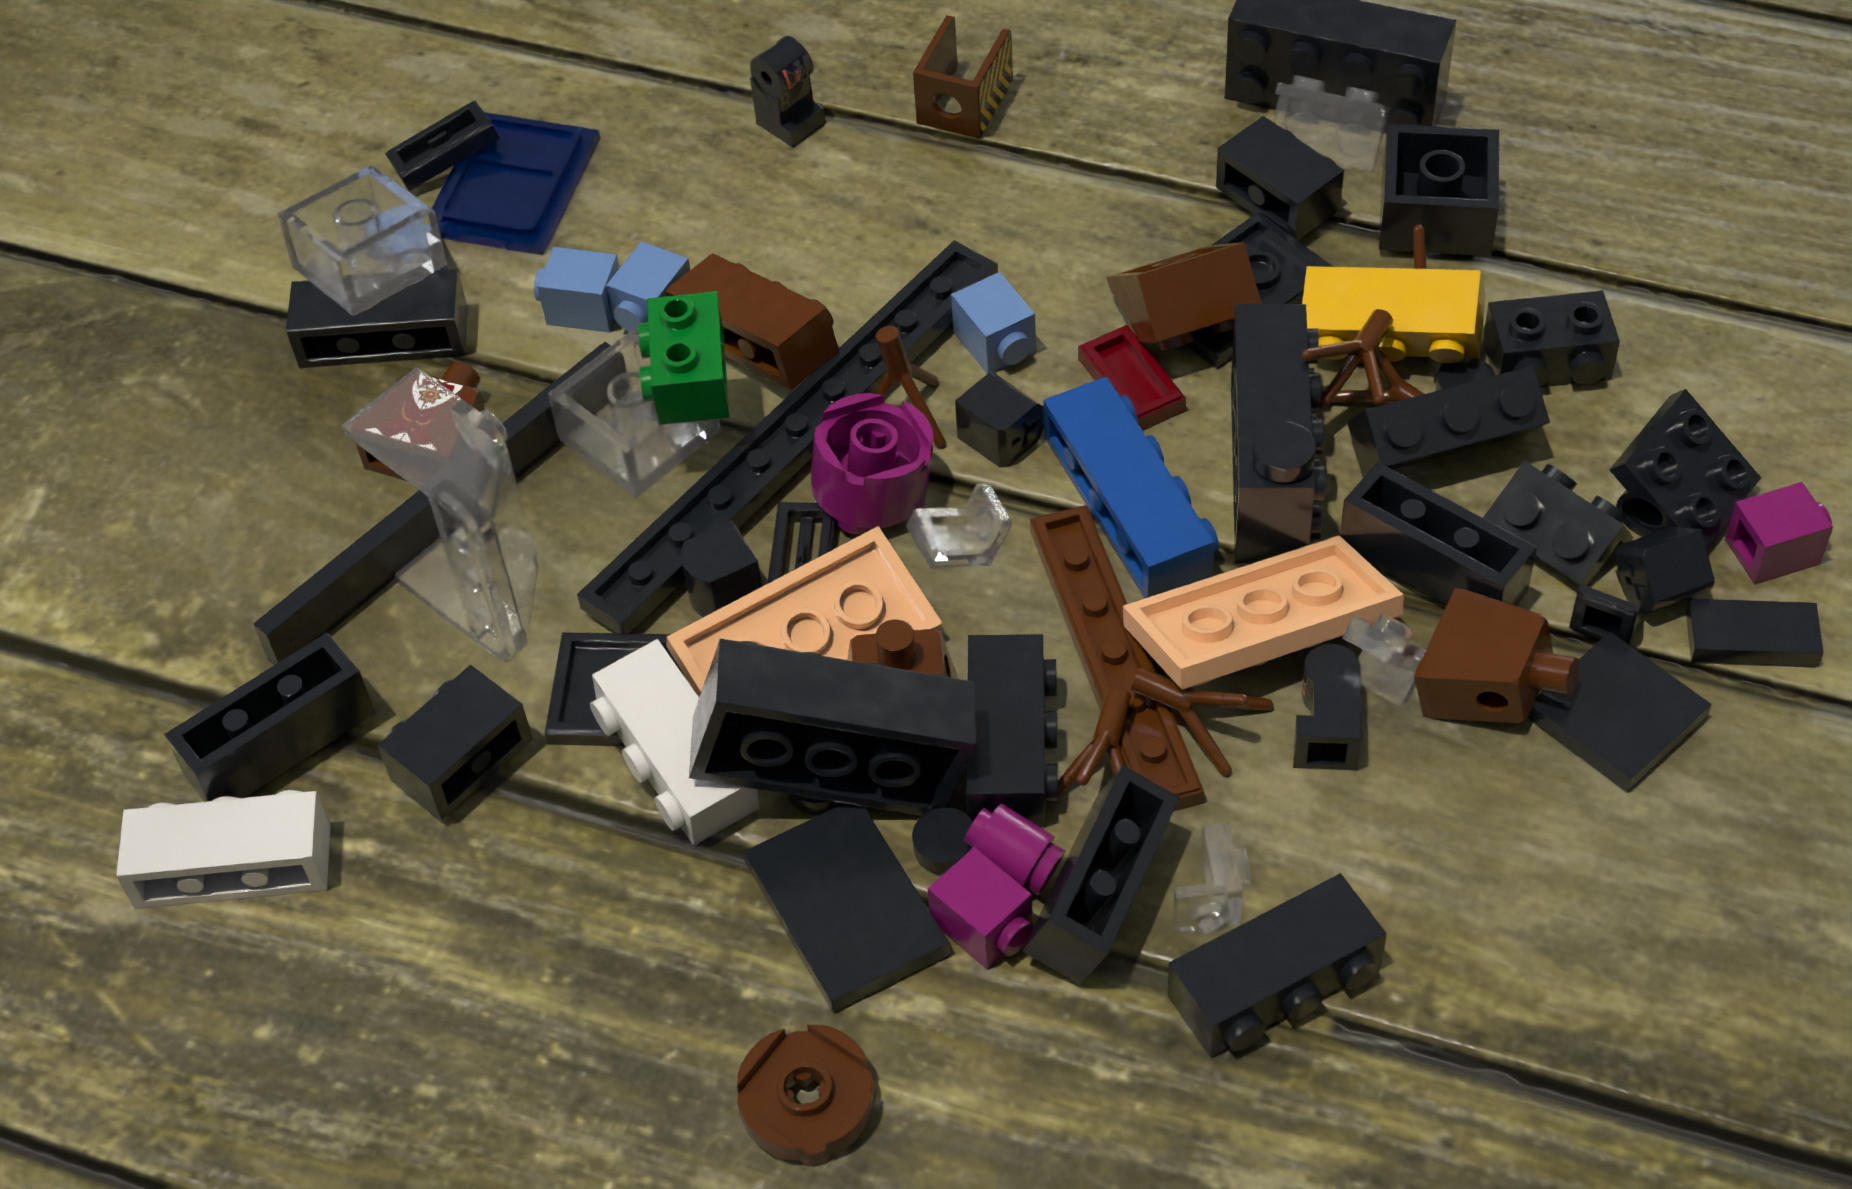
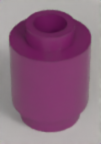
[964,804,1066,895]

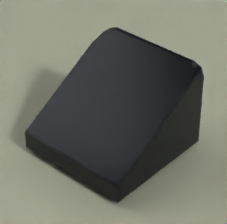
[1569,584,1643,645]

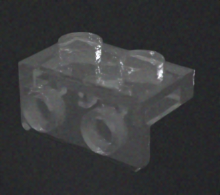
[1273,75,1390,172]

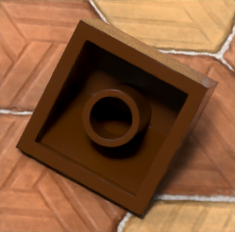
[1106,242,1261,350]

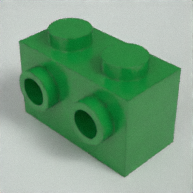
[638,291,730,425]

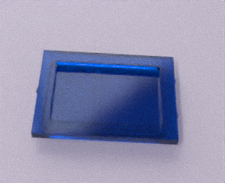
[427,112,600,255]

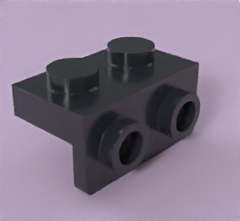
[1483,460,1634,586]

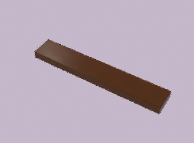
[1030,505,1204,812]

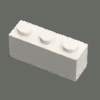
[590,639,759,846]
[116,790,331,909]

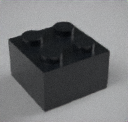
[1379,124,1499,256]

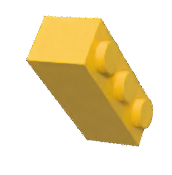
[1302,266,1486,363]

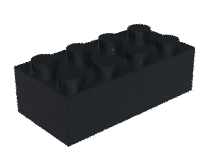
[1224,0,1457,133]
[1230,304,1325,564]
[689,638,976,816]

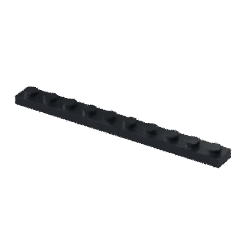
[577,240,998,634]

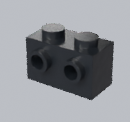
[1216,116,1344,241]
[1482,290,1620,387]
[377,664,533,821]

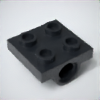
[1609,389,1761,548]

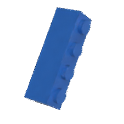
[1043,376,1219,599]

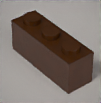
[664,253,839,390]

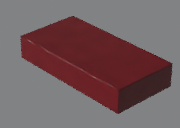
[1078,325,1186,431]

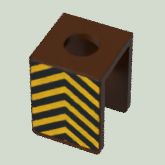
[913,15,1013,139]

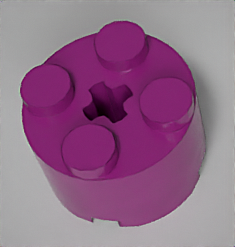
[811,393,934,534]

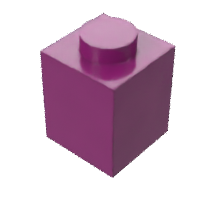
[1725,482,1833,585]
[928,847,1033,970]

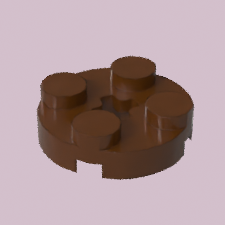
[737,1025,875,1166]

